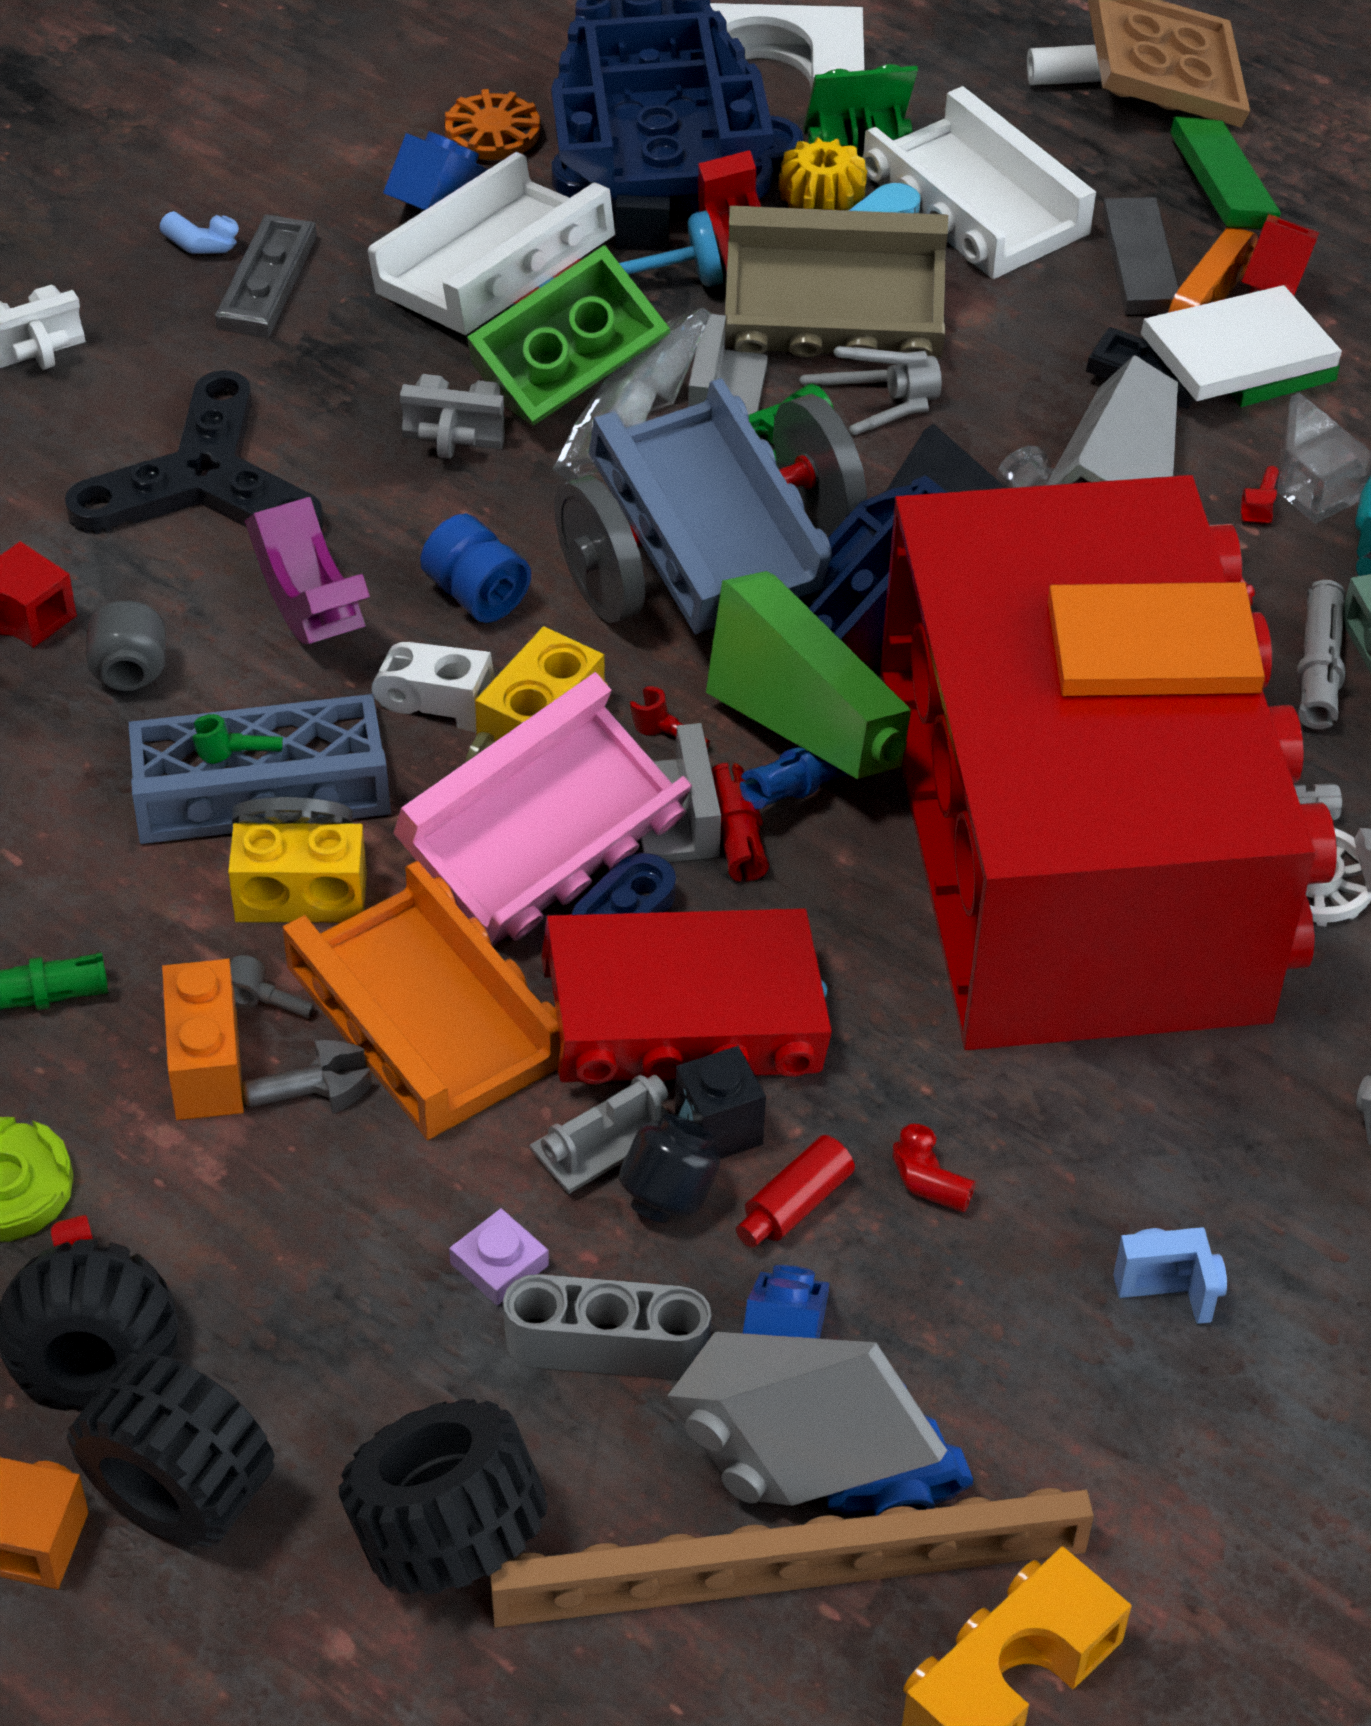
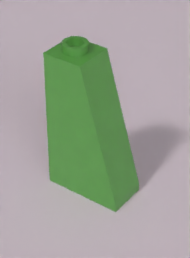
[706,571,911,779]

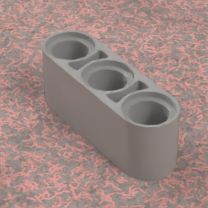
[503,1274,712,1380]

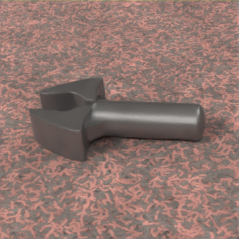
[242,1040,372,1113]

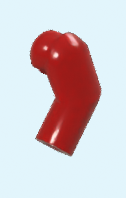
[892,1123,976,1213]

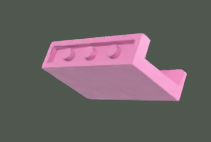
[393,672,692,947]

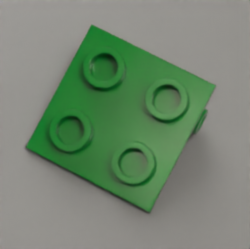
[803,64,918,149]

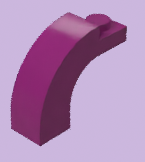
[245,497,370,644]

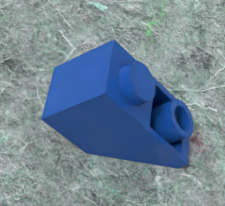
[383,131,488,211]
[743,1265,830,1339]

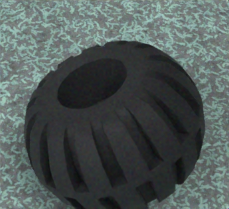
[0,1239,178,1412]

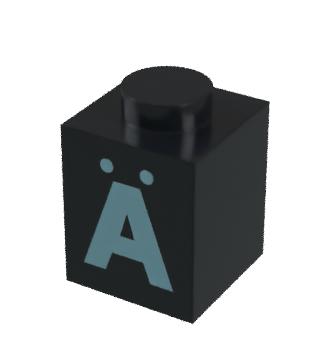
[675,1045,766,1159]

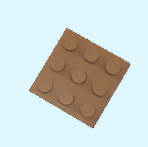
[1087,0,1250,127]

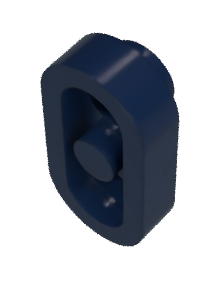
[572,853,676,915]

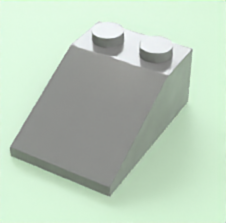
[668,1332,947,1506]

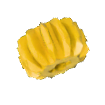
[778,137,867,211]

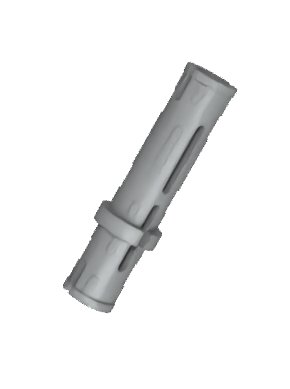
[1297,580,1345,729]

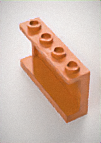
[282,861,560,1141]

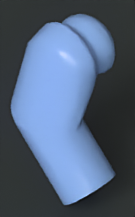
[159,211,239,254]

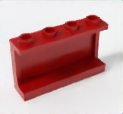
[541,908,832,1084]

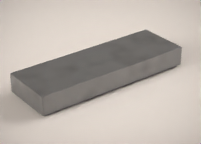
[1102,197,1178,315]
[215,215,317,338]

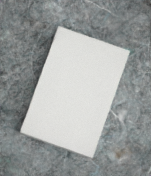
[1141,285,1342,401]

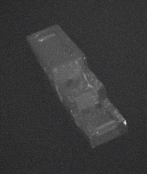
[552,307,711,481]

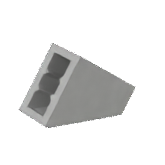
[1046,355,1178,485]

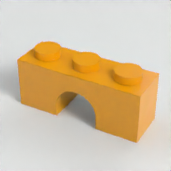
[902,1546,1132,1726]

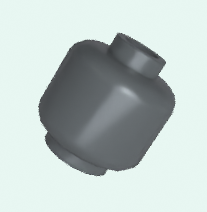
[86,600,166,691]

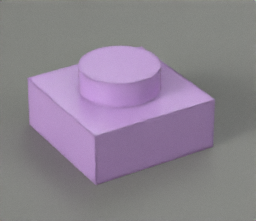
[449,1208,549,1306]

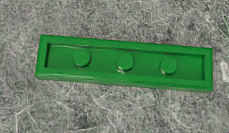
[1170,117,1281,230]

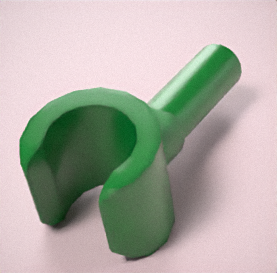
[192,714,283,764]

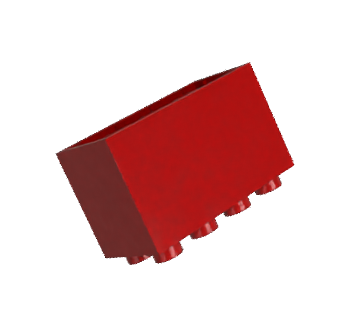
[880,475,1337,1050]

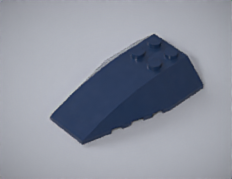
[551,0,774,200]

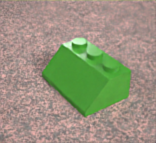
[467,245,670,426]

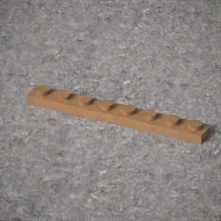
[490,1488,1094,1628]

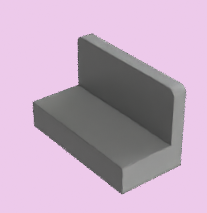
[688,313,768,415]
[640,723,721,862]

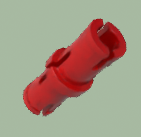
[711,762,769,882]

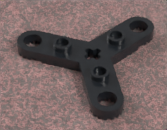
[65,370,323,534]

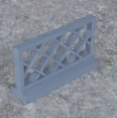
[128,694,391,844]

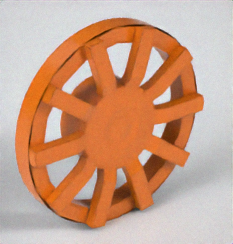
[444,89,541,160]

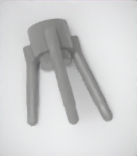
[799,346,942,435]

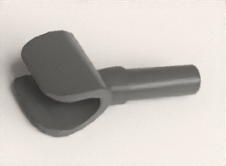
[230,955,314,1019]

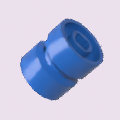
[420,513,531,623]

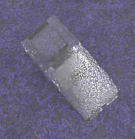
[1277,393,1371,524]

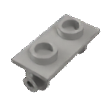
[529,1075,669,1194]

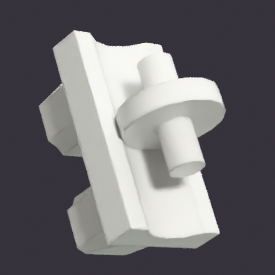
[0,285,85,370]

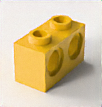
[475,626,608,742]
[228,823,367,923]

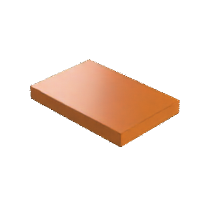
[1048,582,1265,696]

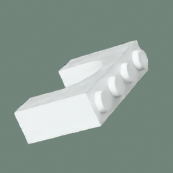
[710,3,864,90]

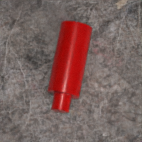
[736,1135,855,1248]

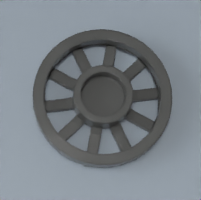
[232,797,353,824]

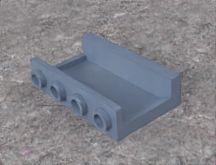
[589,378,832,635]

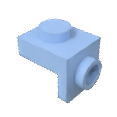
[1113,1227,1227,1324]

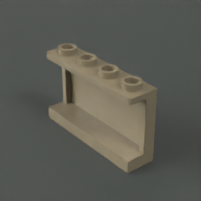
[725,206,949,358]

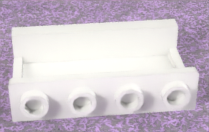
[862,86,1096,280]
[368,152,615,335]

